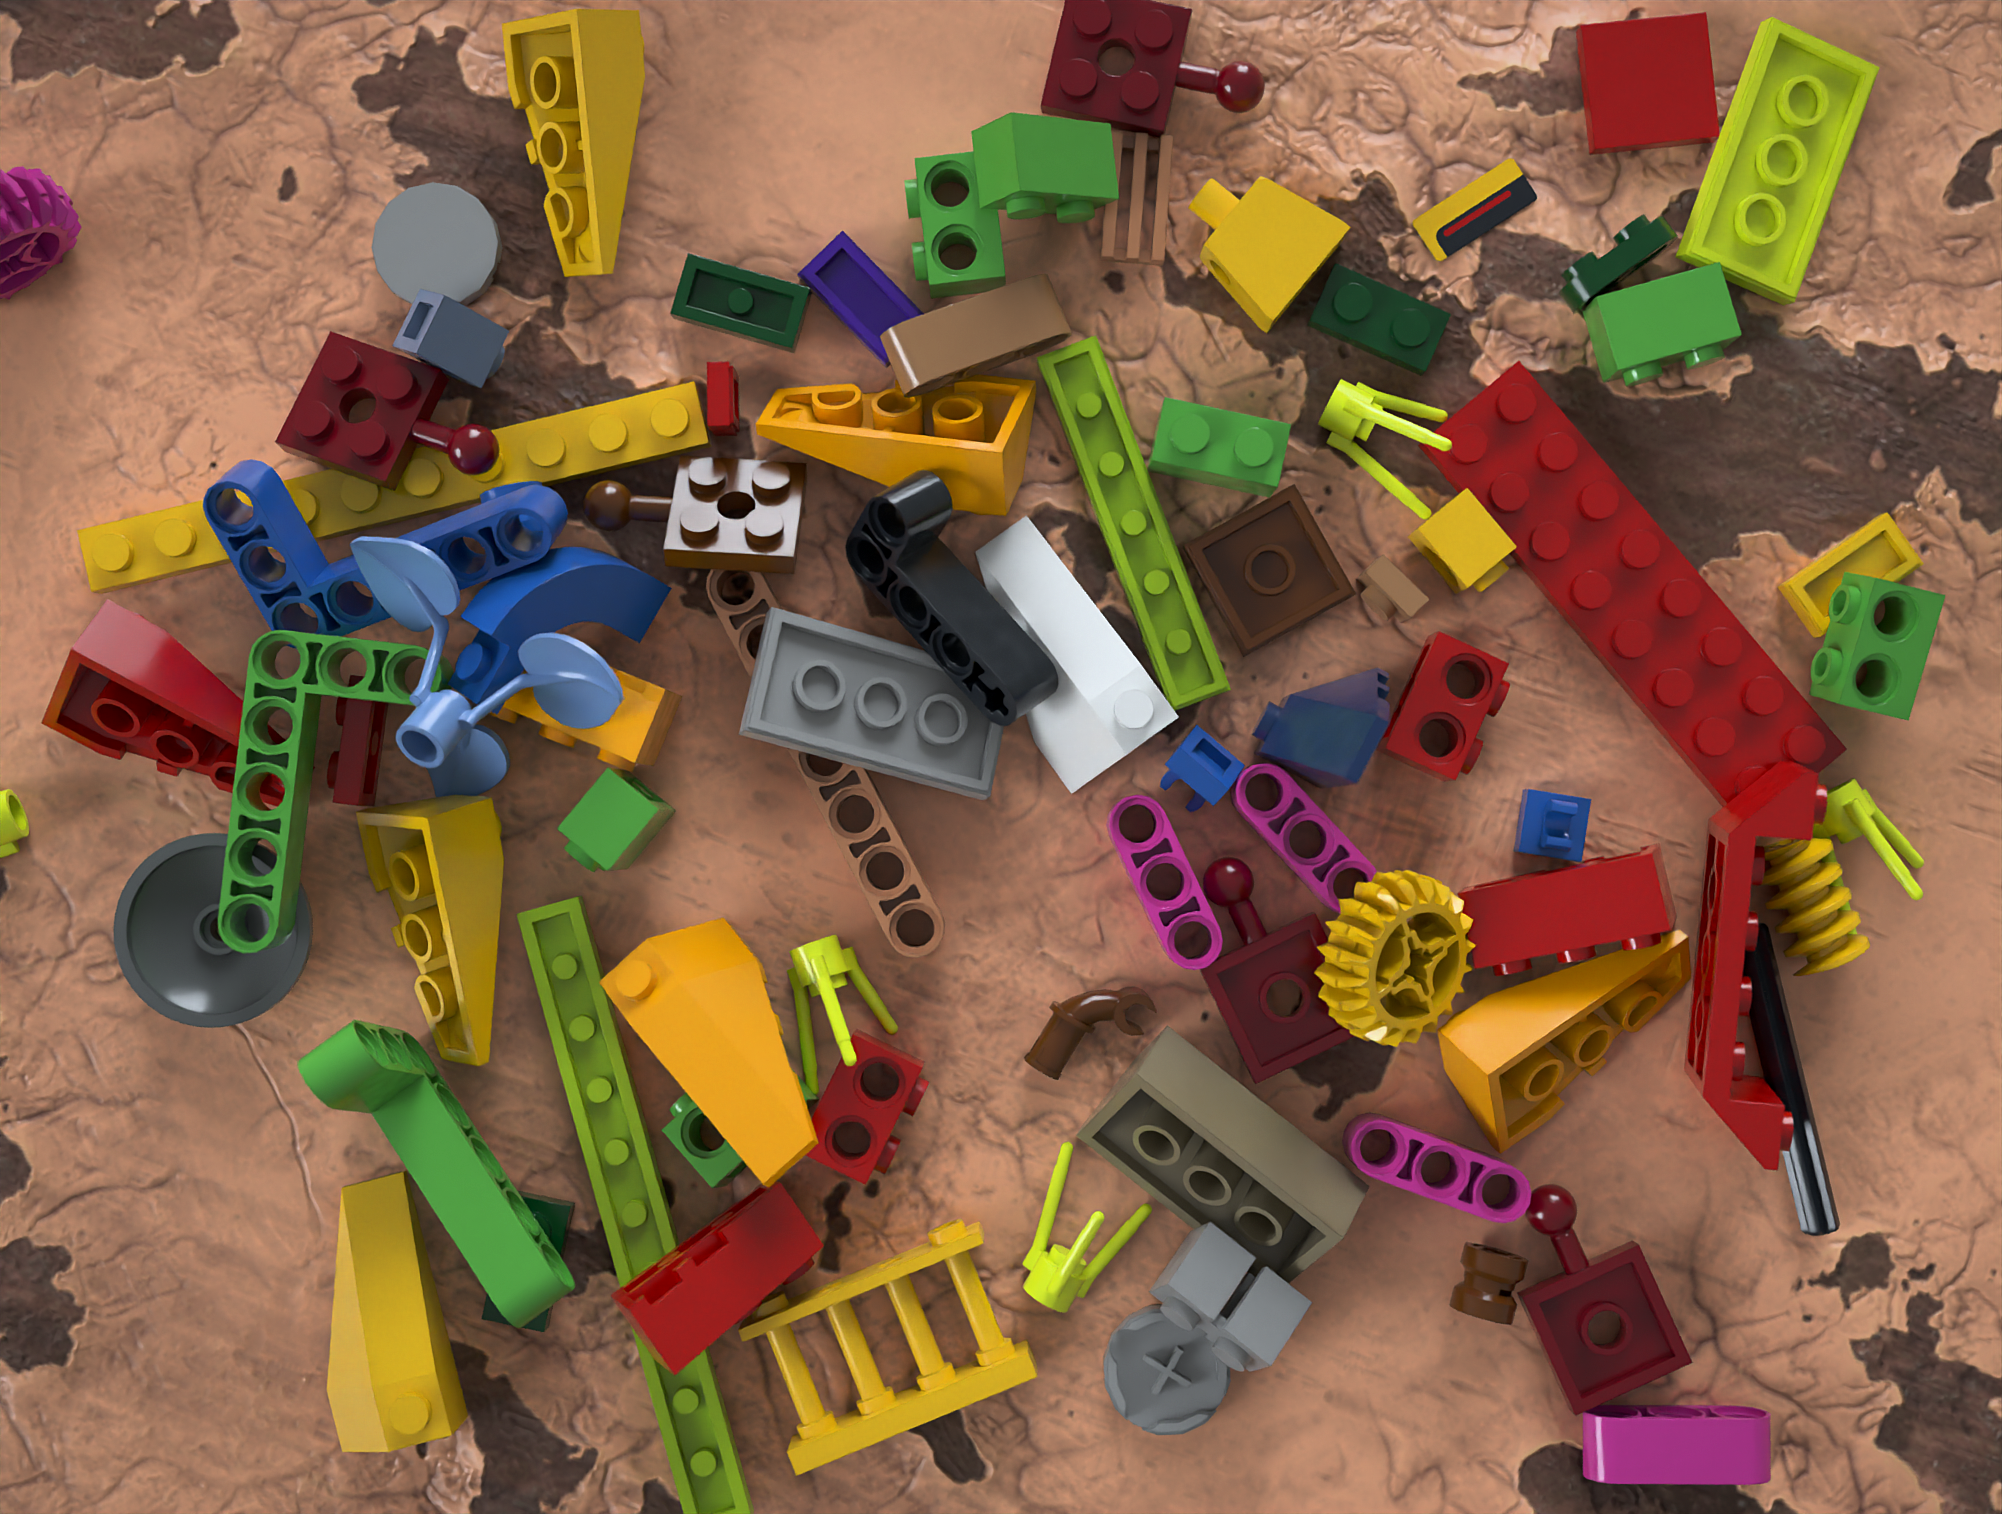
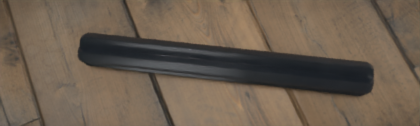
[1742,923,1840,1236]

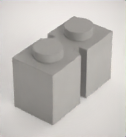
[1149,1222,1312,1372]

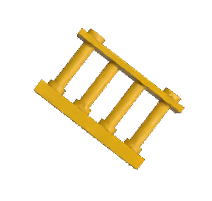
[738,1219,1038,1476]

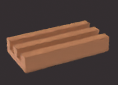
[1100,131,1174,266]

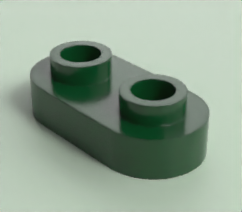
[1558,214,1678,314]

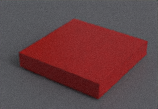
[1576,12,1720,155]

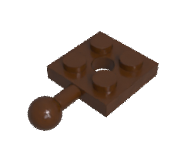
[583,455,807,574]

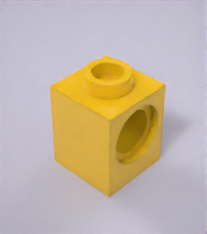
[1407,488,1517,594]

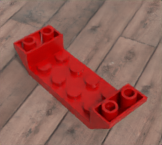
[1684,761,1827,1171]

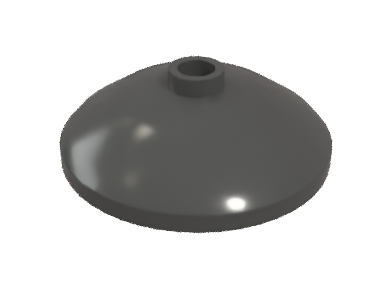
[113,833,313,1028]

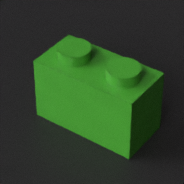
[971,112,1119,223]
[1582,262,1742,387]
[1147,397,1291,498]
[557,767,676,872]

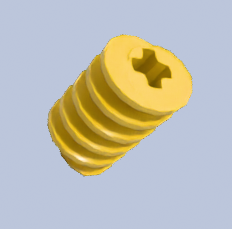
[1761,838,1870,976]

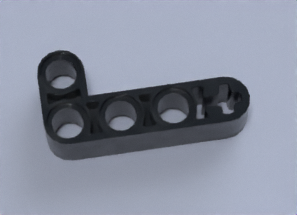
[845,470,1059,726]

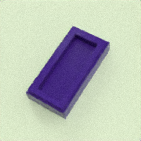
[797,230,924,368]

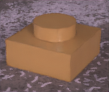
[1357,554,1429,623]

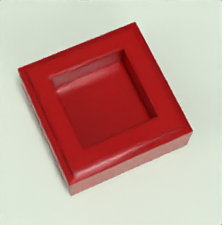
[707,361,740,436]

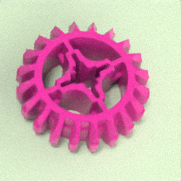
[0,166,82,300]

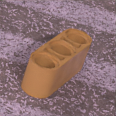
[880,274,1072,398]

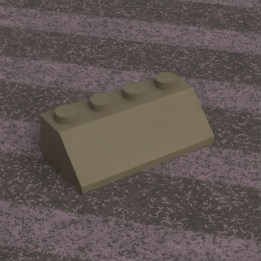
[1076,1026,1370,1283]

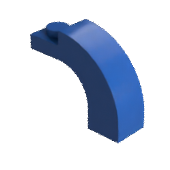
[448,547,672,715]

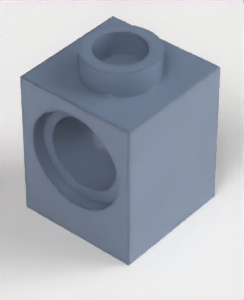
[392,289,509,388]

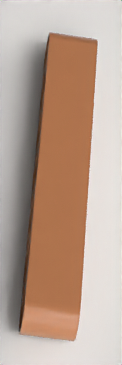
[706,569,945,958]

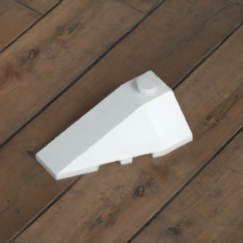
[975,515,1179,794]

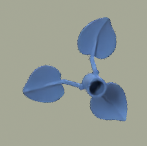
[350,537,625,797]

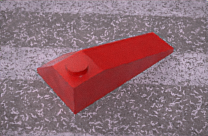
[41,599,315,807]

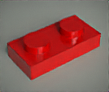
[327,675,389,807]

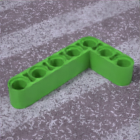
[218,630,454,953]
[298,1020,575,1329]

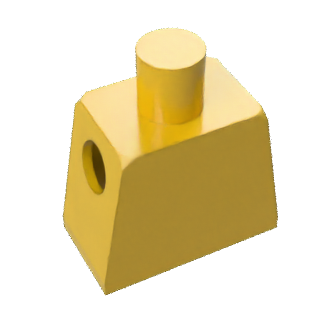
[1188,176,1351,334]

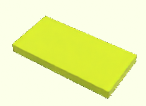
[1675,17,1880,305]

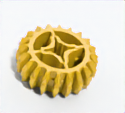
[1314,870,1475,1047]

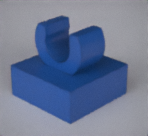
[1160,725,1245,812]
[1513,789,1591,862]

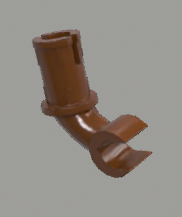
[1024,986,1157,1080]

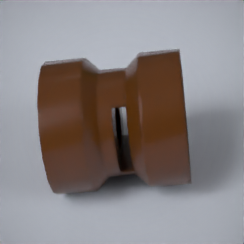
[1449,1242,1528,1325]

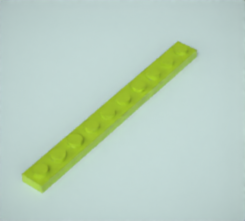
[516,896,754,1514]

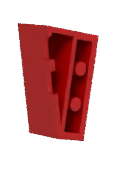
[1457,843,1677,976]
[610,1181,824,1376]

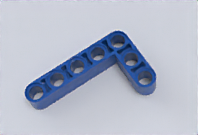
[203,459,568,649]

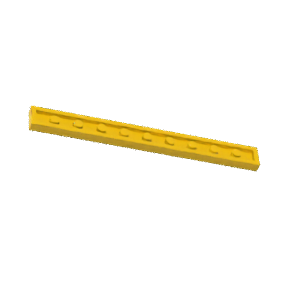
[77,382,712,594]

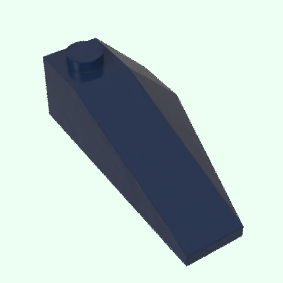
[1252,667,1390,789]

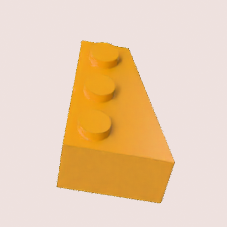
[488,667,683,772]

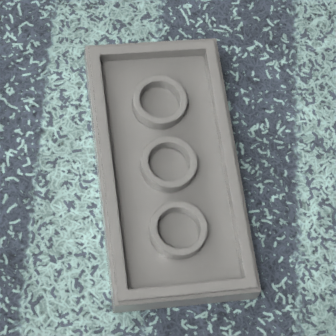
[739,607,1004,801]

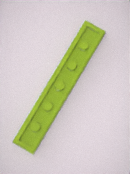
[1037,335,1231,711]

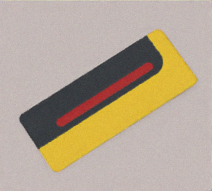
[1412,158,1537,262]

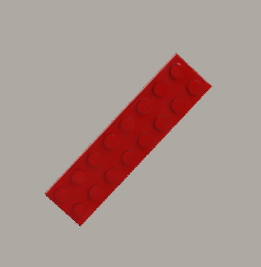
[1418,361,1847,807]

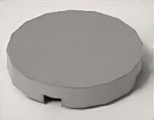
[372,182,502,306]
[1103,1304,1231,1435]

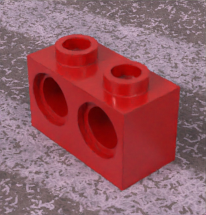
[1376,631,1510,782]
[805,1029,929,1185]

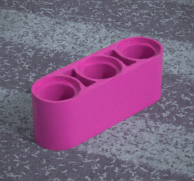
[1230,763,1377,913]
[1106,795,1223,970]
[1342,1112,1532,1223]
[1583,1405,1771,1485]

